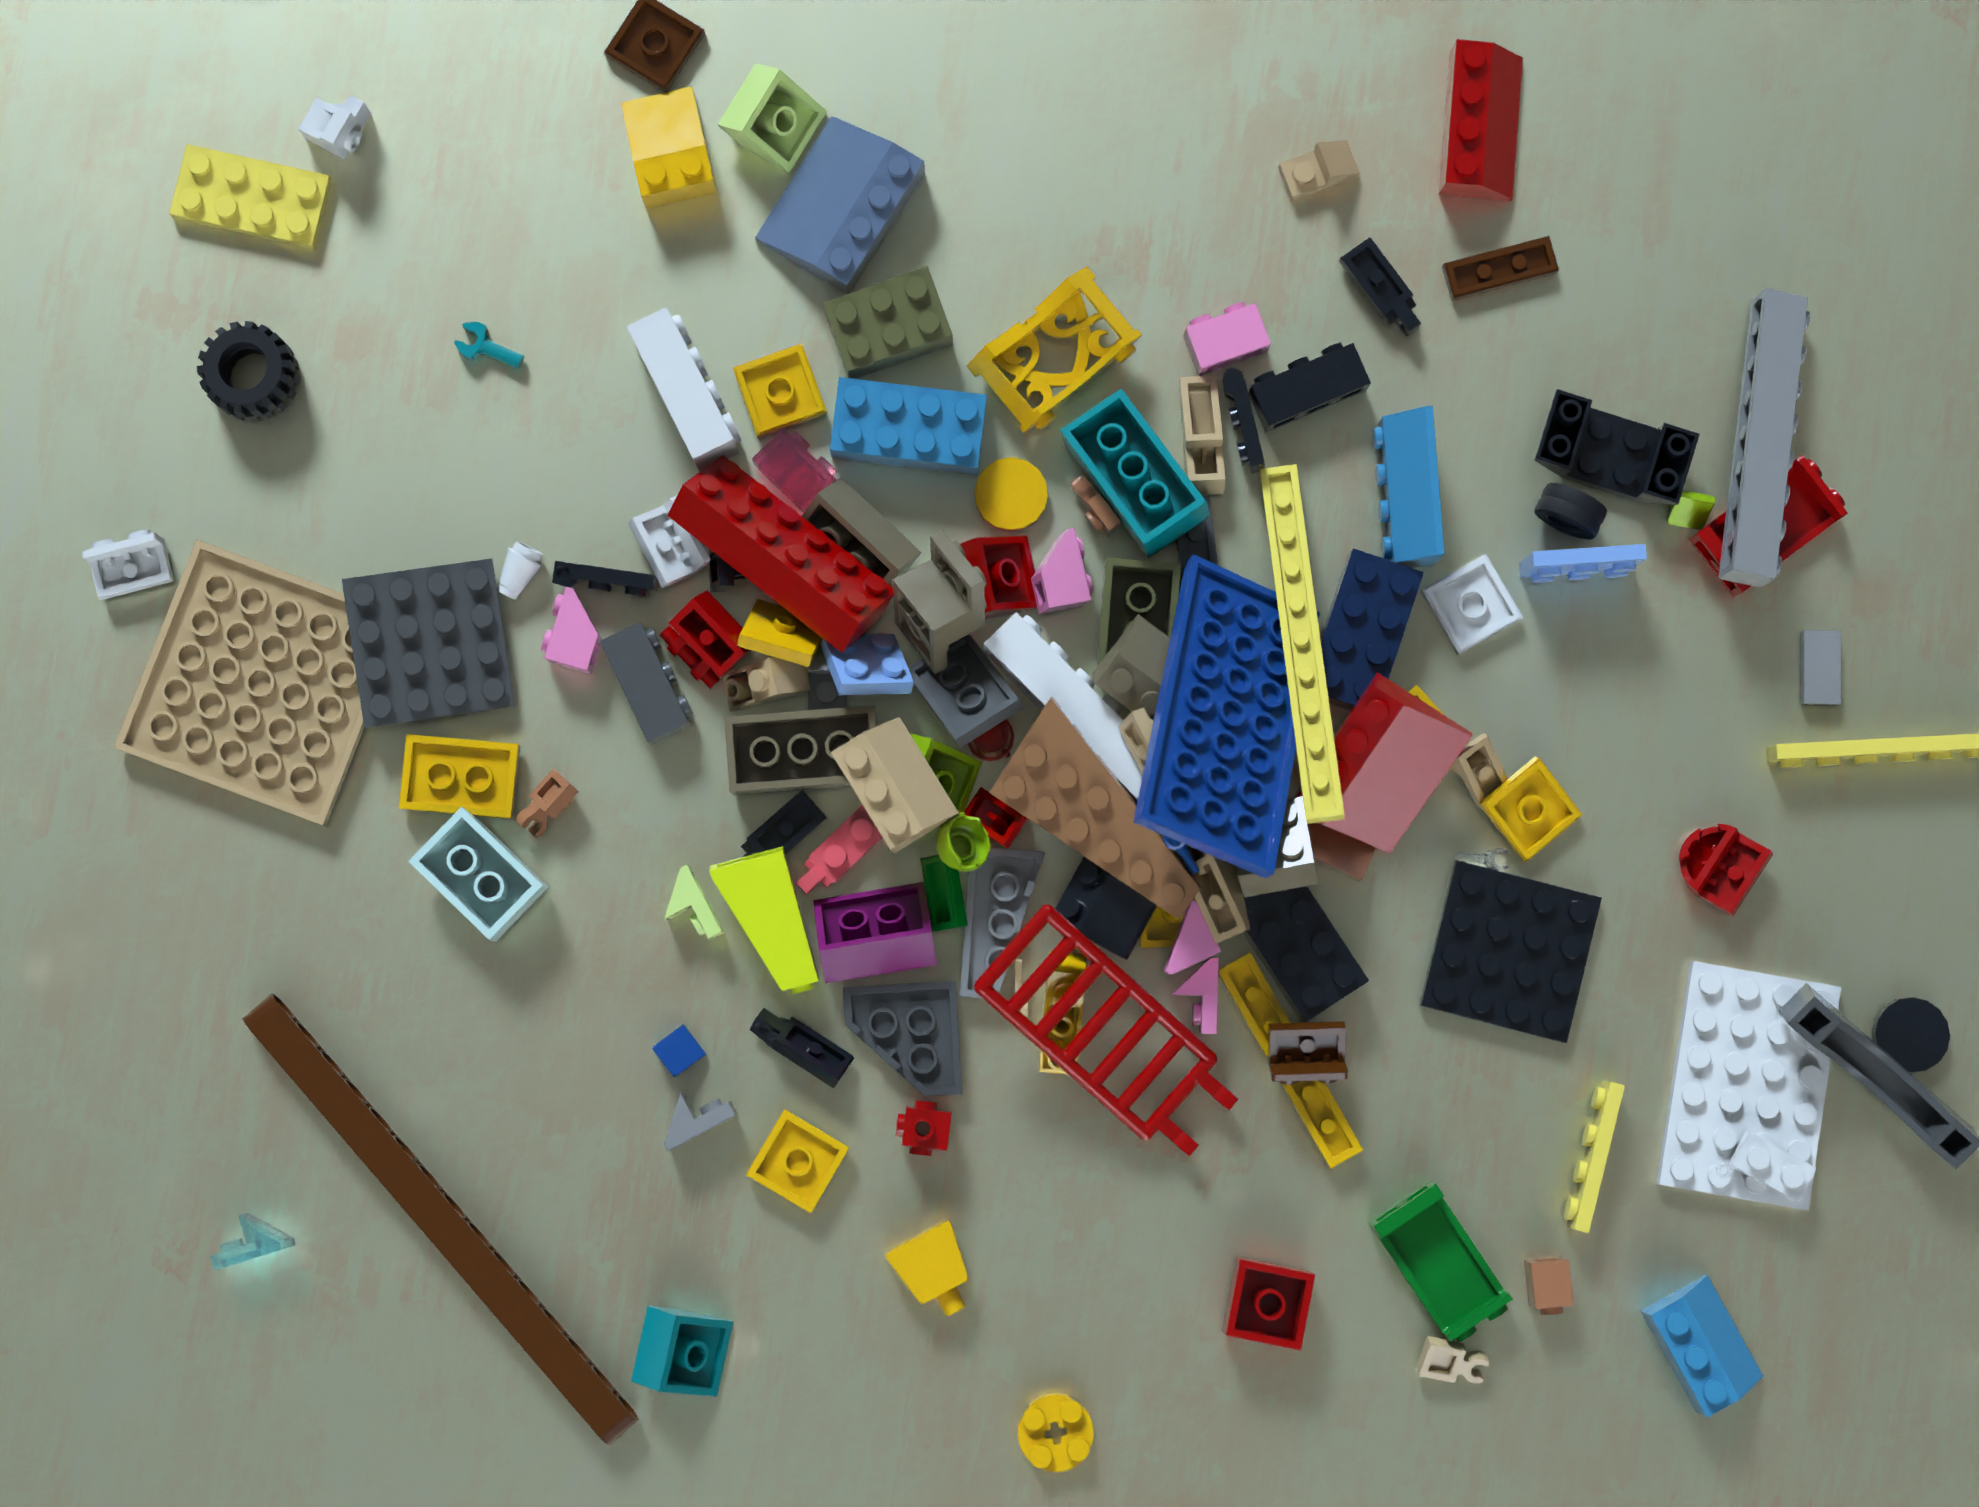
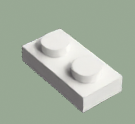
[1728,1131,1817,1202]

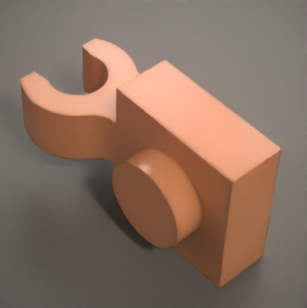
[516,768,579,838]

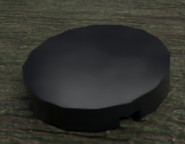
[1872,997,1950,1073]

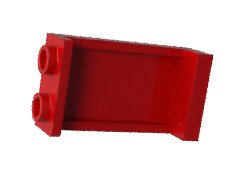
[1688,455,1848,598]

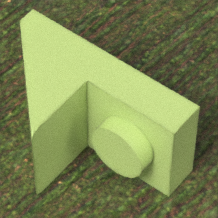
[664,865,725,939]

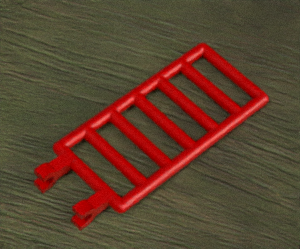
[974,904,1239,1156]

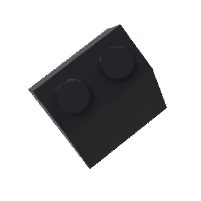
[1055,856,1157,960]

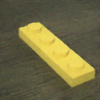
[1564,1081,1625,1233]

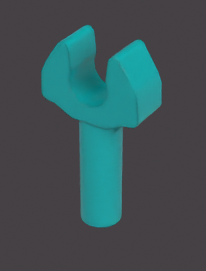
[454,322,524,369]

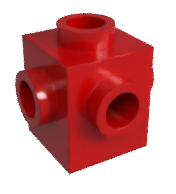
[896,1100,952,1156]

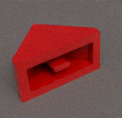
[964,787,1028,849]

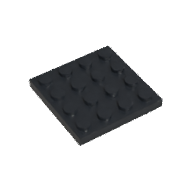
[1419,860,1602,1043]

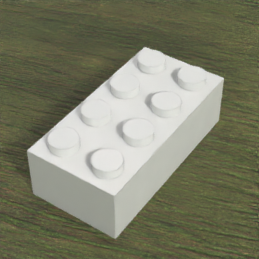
[626,307,741,472]

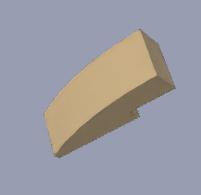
[1179,375,1226,495]

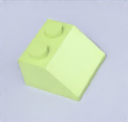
[717,64,827,172]

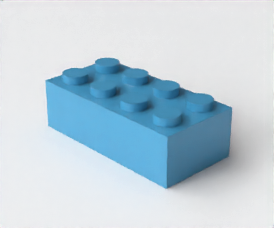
[830,377,987,476]

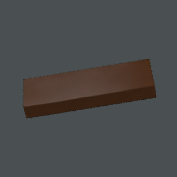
[1442,236,1559,301]

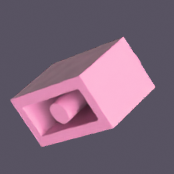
[1184,302,1271,376]

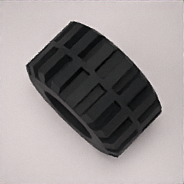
[197,321,300,422]

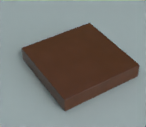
[604,0,706,93]

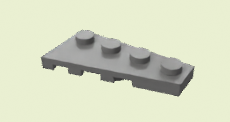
[959,848,1045,998]

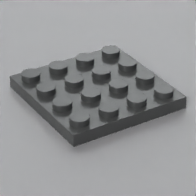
[342,558,515,728]

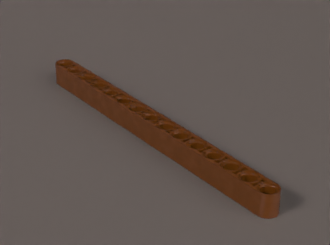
[242,993,639,1446]

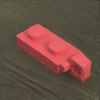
[796,804,883,895]

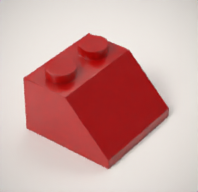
[960,535,1038,620]

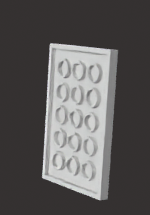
[1656,961,1842,1211]

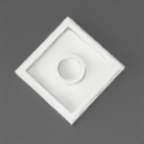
[1420,554,1523,655]

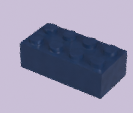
[1320,548,1424,711]

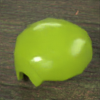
[936,812,991,872]

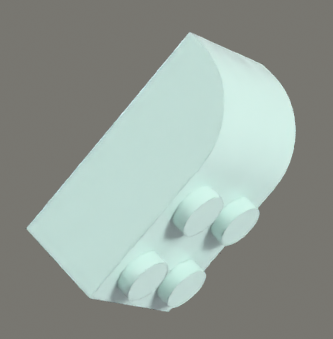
[408,807,549,941]

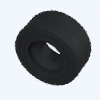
[1534,483,1607,540]

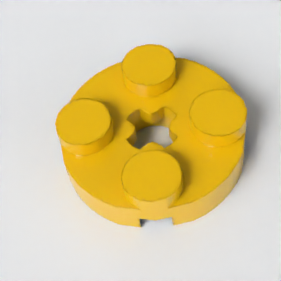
[1018,1393,1094,1472]

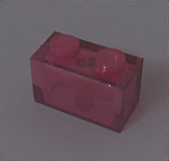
[752,428,837,513]

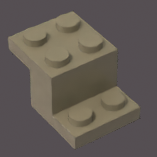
[893,530,987,674]

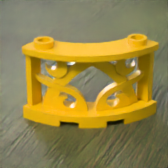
[966,266,1142,433]

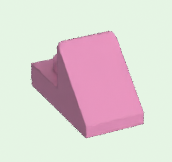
[1170,958,1219,1034]

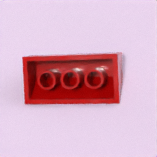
[1439,39,1523,201]

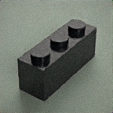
[1248,342,1371,433]

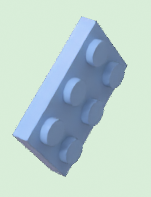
[1519,544,1647,583]

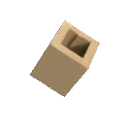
[722,657,811,712]

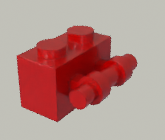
[659,590,752,689]

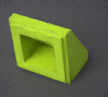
[1667,490,1716,530]

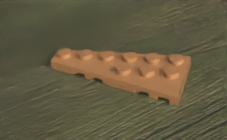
[989,697,1201,920]

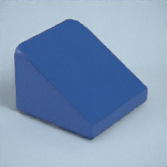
[652,1024,706,1078]

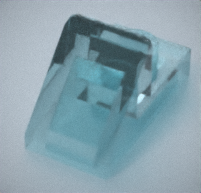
[210,1213,296,1270]

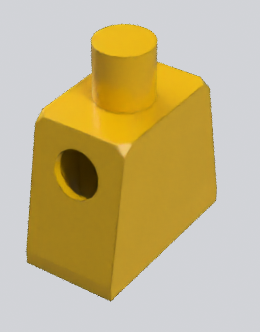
[885,1219,969,1317]

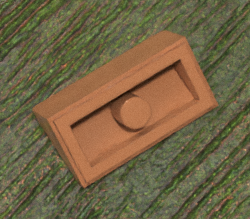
[1308,823,1376,882]

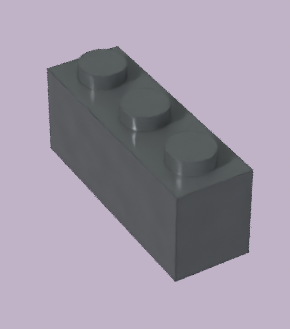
[600,622,694,745]

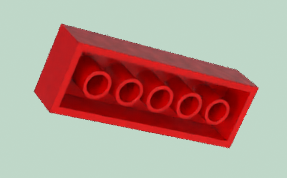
[667,455,894,653]

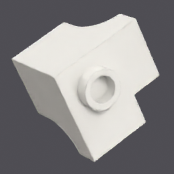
[298,95,371,160]

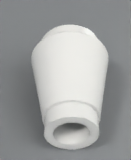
[497,541,543,599]

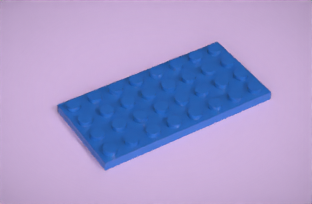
[1133,554,1320,878]

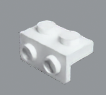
[628,496,710,588]
[82,530,174,600]

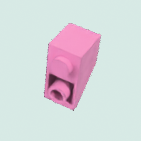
[1031,528,1093,615]
[541,587,602,675]

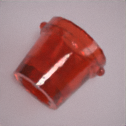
[967,719,1014,762]

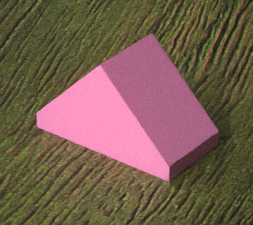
[1163,900,1221,975]

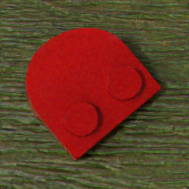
[1679,824,1773,917]

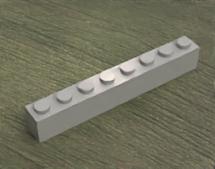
[1718,288,1810,588]

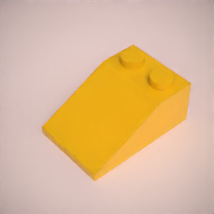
[621,86,717,209]

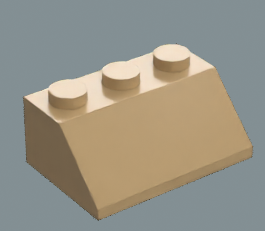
[831,717,959,853]

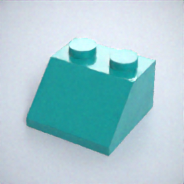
[631,1306,733,1397]

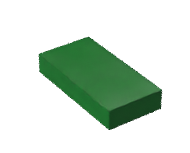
[920,854,968,932]

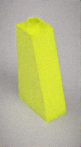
[709,846,819,994]

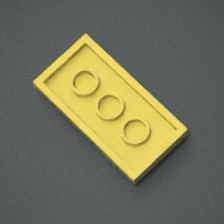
[169,144,333,249]

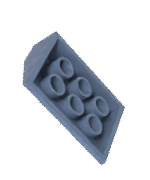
[755,116,925,294]

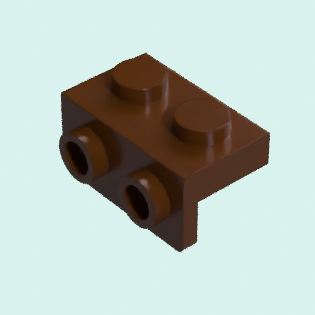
[1268,1021,1348,1085]

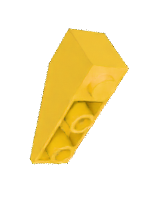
[1039,951,1086,1074]

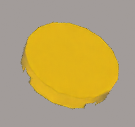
[974,457,1048,532]

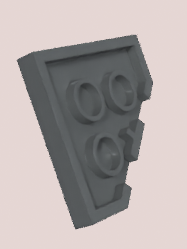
[843,981,962,1096]

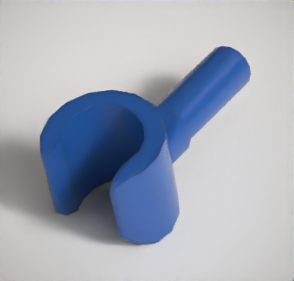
[1162,835,1199,875]

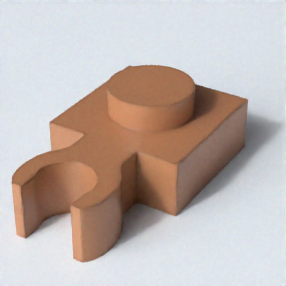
[1070,474,1121,537]

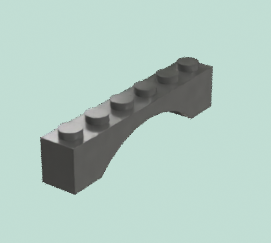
[1780,983,1979,1169]

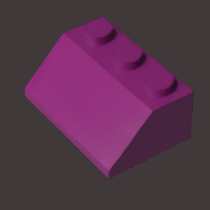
[813,882,937,983]

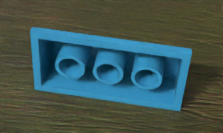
[1373,406,1445,567]

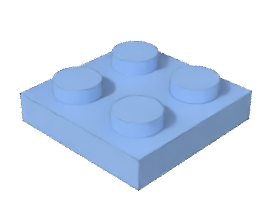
[821,633,914,695]

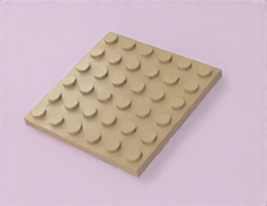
[113,539,364,826]

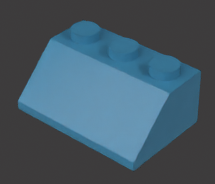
[1641,1275,1763,1418]

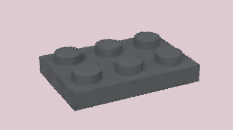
[908,634,1023,748]

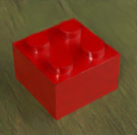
[1222,1256,1315,1351]

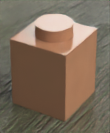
[1524,1257,1574,1315]

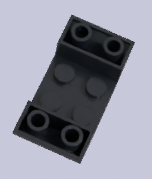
[1534,389,1700,505]

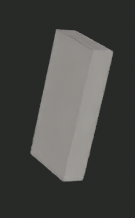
[1800,630,1841,706]

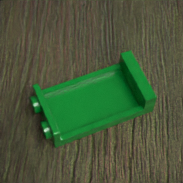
[1368,1182,1513,1342]

